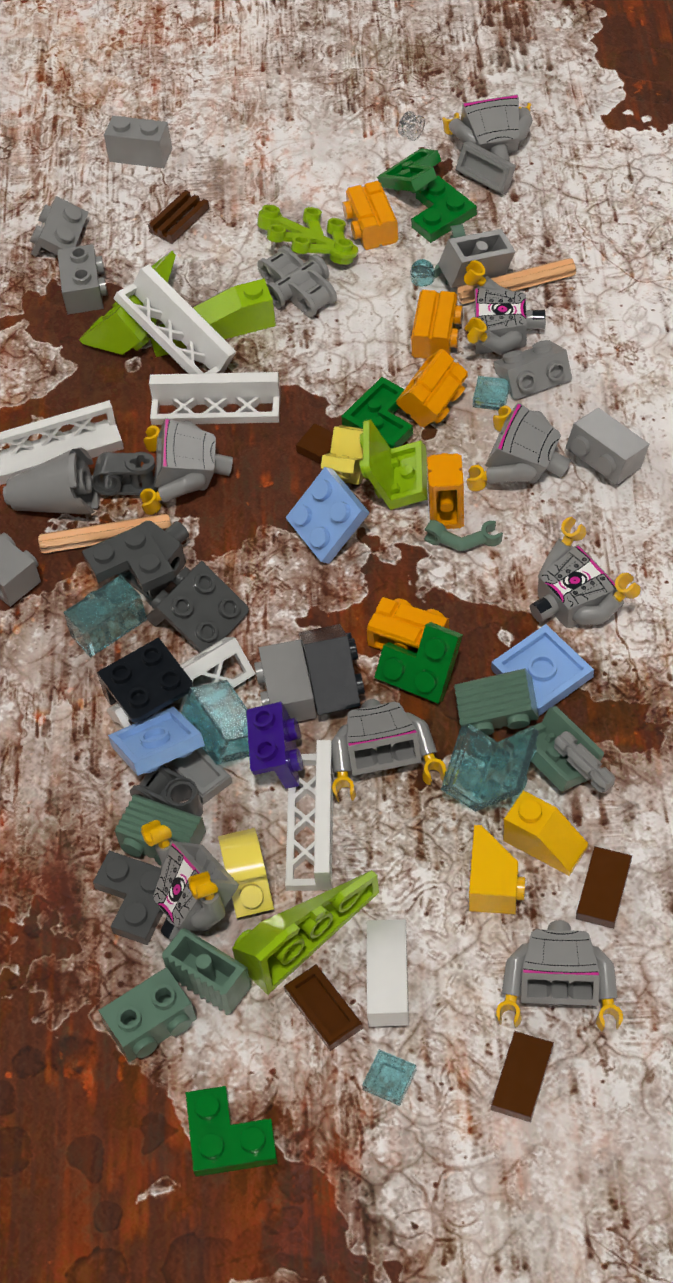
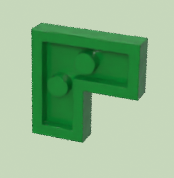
[377,148,442,193]
[411,176,477,243]
[341,377,413,449]
[374,622,463,704]
[185,1086,278,1177]

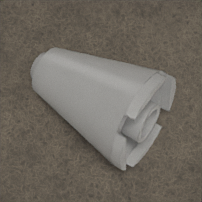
[3,447,100,515]

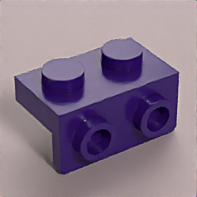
[246,702,303,789]

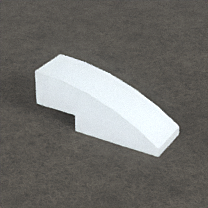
[367,919,409,1027]

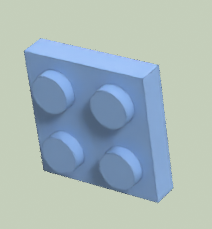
[285,467,370,564]
[491,624,594,716]
[108,706,205,776]

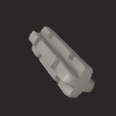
[554,731,615,793]

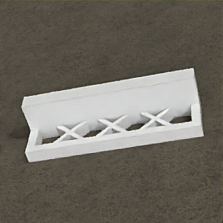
[113,264,237,374]
[149,372,281,425]
[0,400,124,485]
[107,637,256,729]
[285,740,334,891]

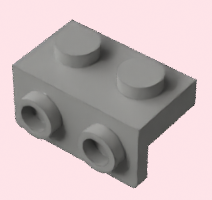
[30,196,89,256]
[493,340,572,400]

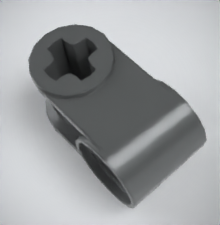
[92,452,157,496]
[130,765,203,817]

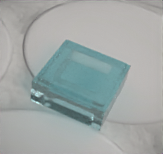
[473,376,509,410]
[362,1049,417,1106]

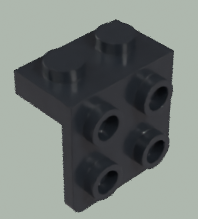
[97,637,194,723]

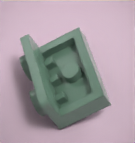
[512,706,604,792]

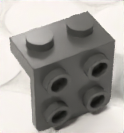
[145,561,249,652]

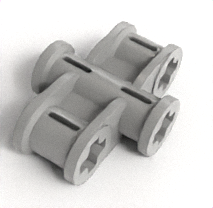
[257,246,337,317]

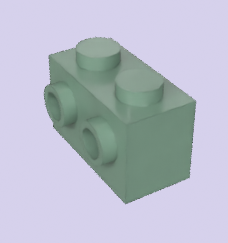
[98,967,197,1063]

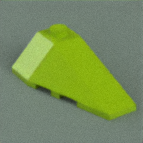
[79,251,176,355]
[149,279,276,357]
[232,870,379,995]

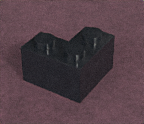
[299,624,365,715]

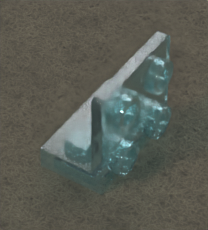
[441,724,539,811]

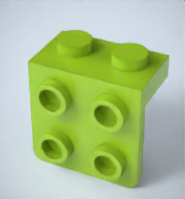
[360,419,428,510]

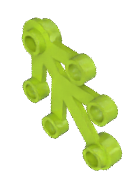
[257,205,358,265]

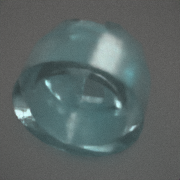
[410,259,435,287]

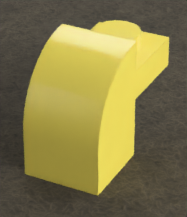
[321,425,363,485]
[218,828,274,918]

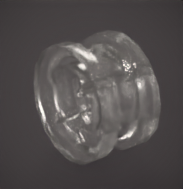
[398,111,425,141]

